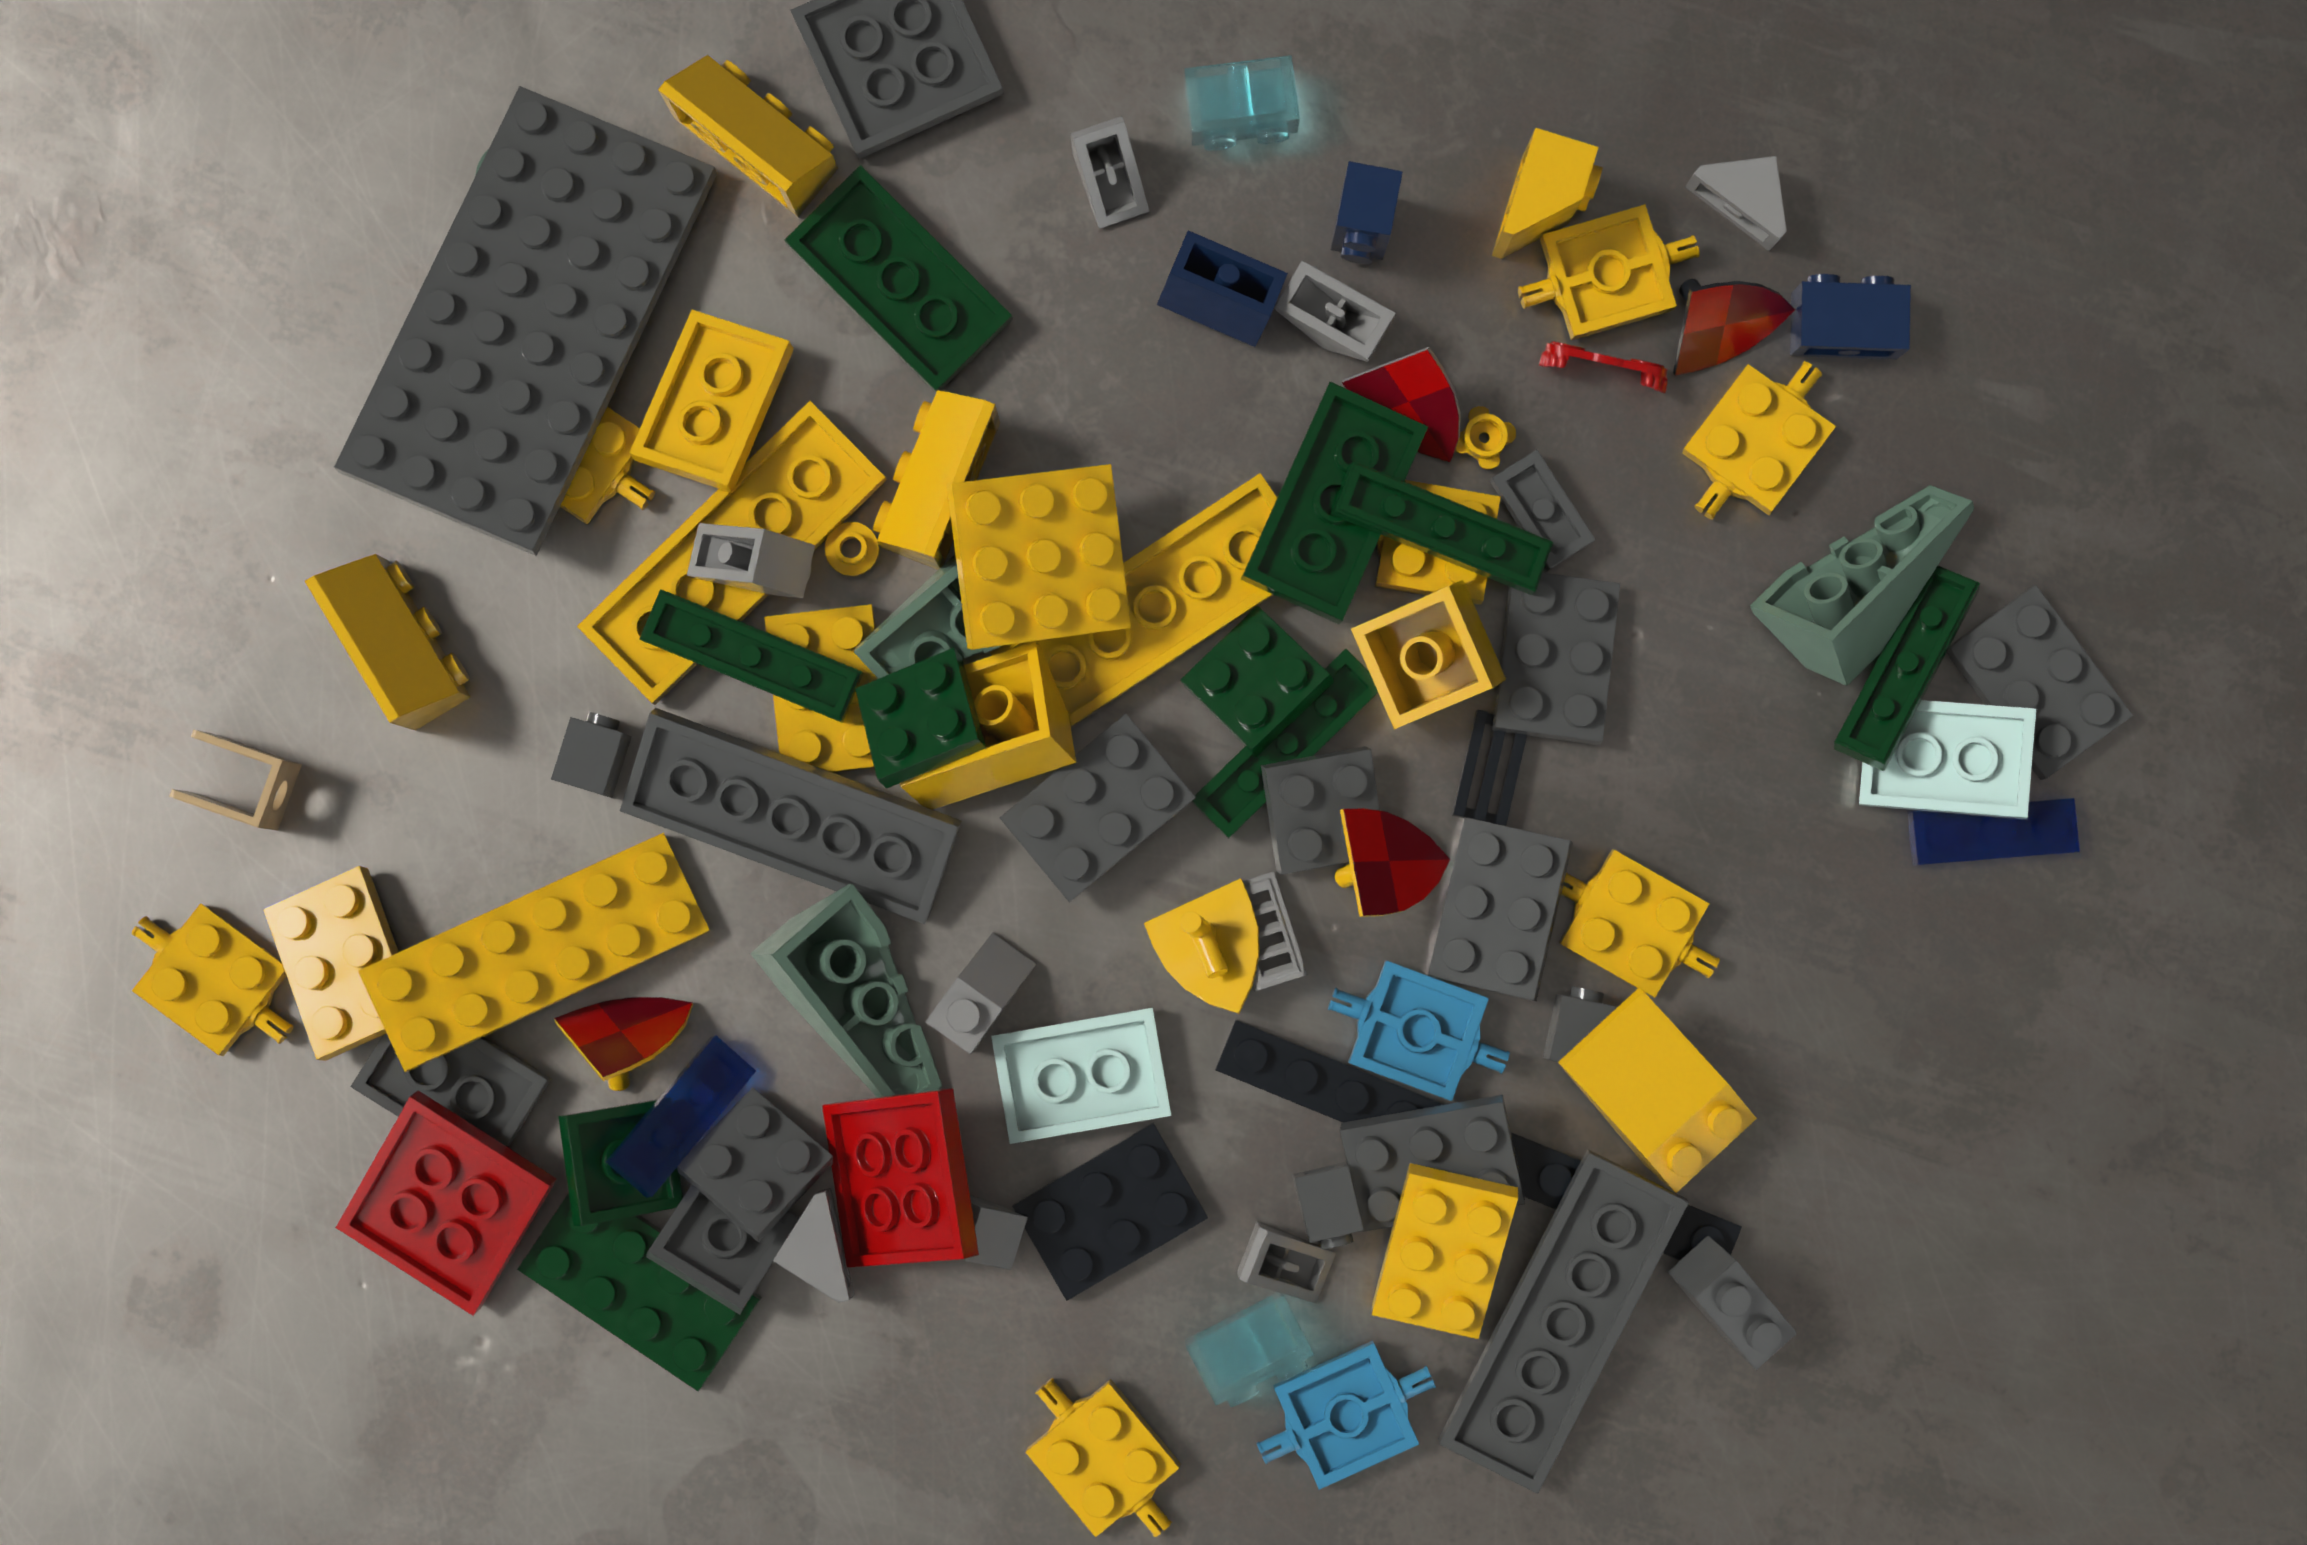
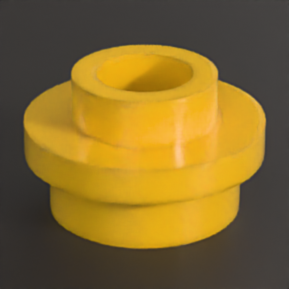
[825,522,879,576]

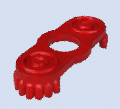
[1539,341,1668,393]

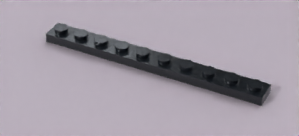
[1215,1020,1742,1260]

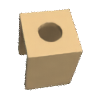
[169,729,302,831]

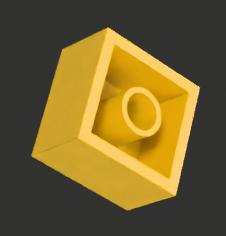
[1351,580,1506,729]

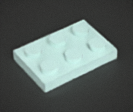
[1859,700,2036,819]
[991,1007,1171,1144]

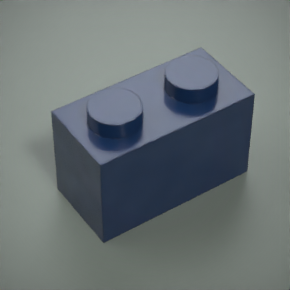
[1330,161,1403,264]
[1157,230,1288,347]
[1790,274,1911,360]

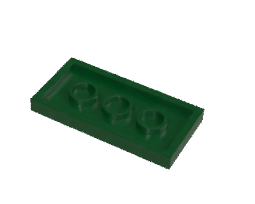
[784,165,1013,393]
[1241,382,1428,624]
[517,1193,762,1392]

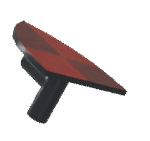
[1673,279,1795,376]

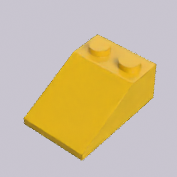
[1558,988,1757,1193]

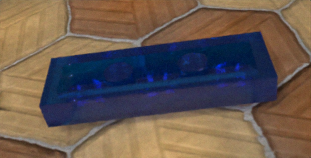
[1908,798,2080,866]
[606,1035,756,1198]

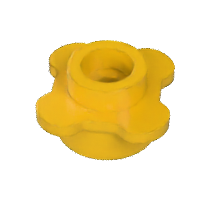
[1455,406,1516,470]

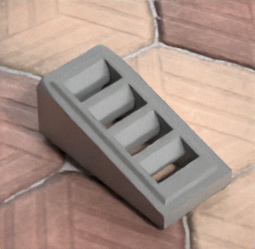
[1243,871,1307,991]

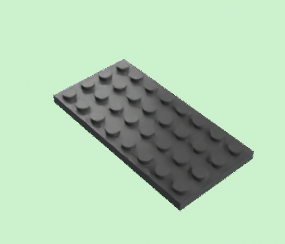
[334,86,717,556]

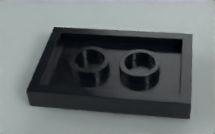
[1012,1122,1208,1301]

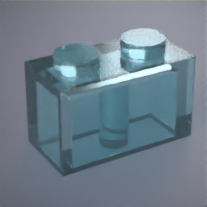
[1184,55,1300,151]
[1185,1292,1314,1407]

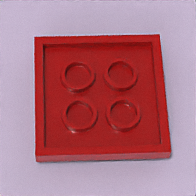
[822,1088,979,1268]
[335,1090,557,1316]

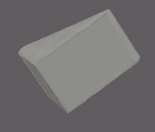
[1071,116,1150,229]
[1685,156,1787,251]
[1274,261,1396,362]
[773,1188,855,1303]
[1237,1221,1336,1303]

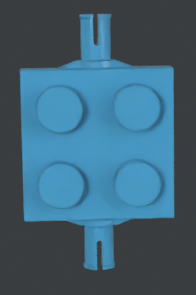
[1327,961,1510,1101]
[1256,1340,1436,1490]

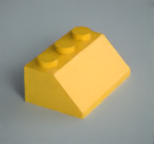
[658,55,838,217]
[873,390,1000,570]
[305,554,471,731]
[899,641,1076,810]

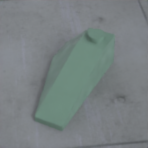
[1750,485,1975,686]
[854,554,1001,679]
[750,884,942,1097]

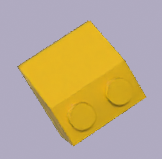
[1491,128,1603,259]

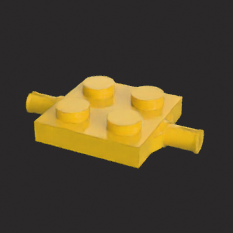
[1518,204,1700,341]
[1682,361,1836,520]
[560,407,655,525]
[1375,480,1501,605]
[1559,849,1720,998]
[131,903,294,1056]
[1025,1378,1181,1538]

